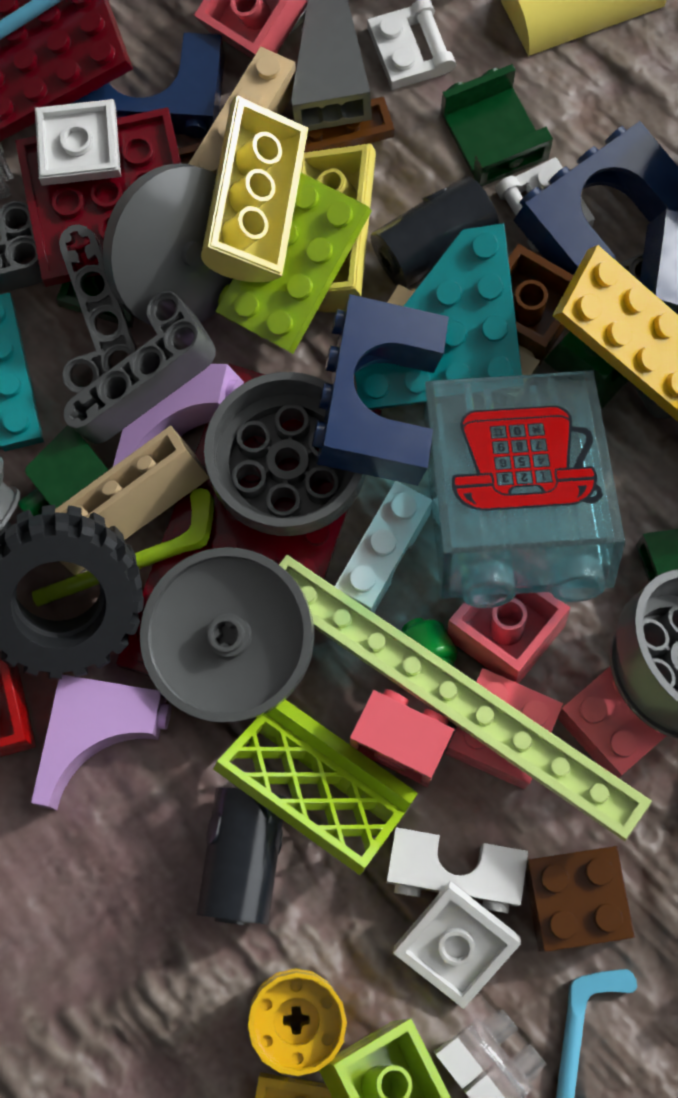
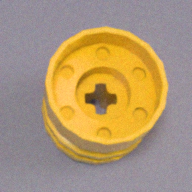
[248,968,347,1076]

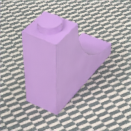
[113,364,244,467]
[31,675,171,810]

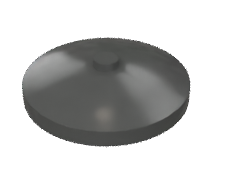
[103,164,233,326]
[140,547,314,723]

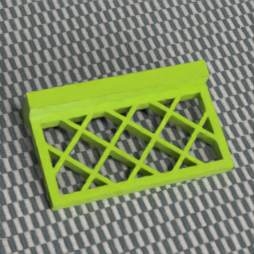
[213,700,418,875]

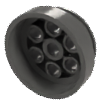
[204,372,366,536]
[609,569,678,739]

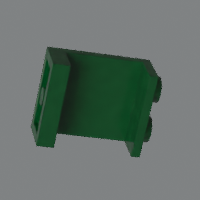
[441,64,553,186]

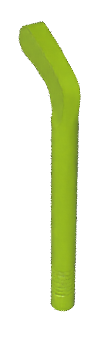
[32,488,214,607]

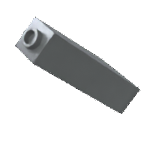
[291,0,372,131]

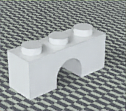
[334,481,433,613]
[386,827,528,914]

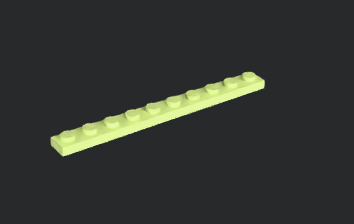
[279,555,652,842]

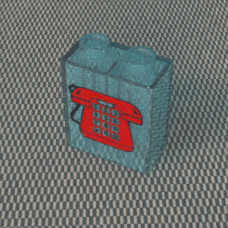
[424,371,625,608]

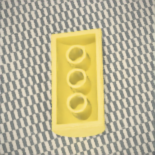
[501,0,666,56]
[201,96,308,282]
[301,143,376,312]

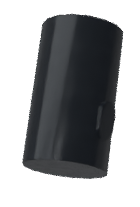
[370,176,499,288]
[197,787,286,926]

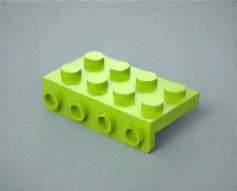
[215,173,372,354]

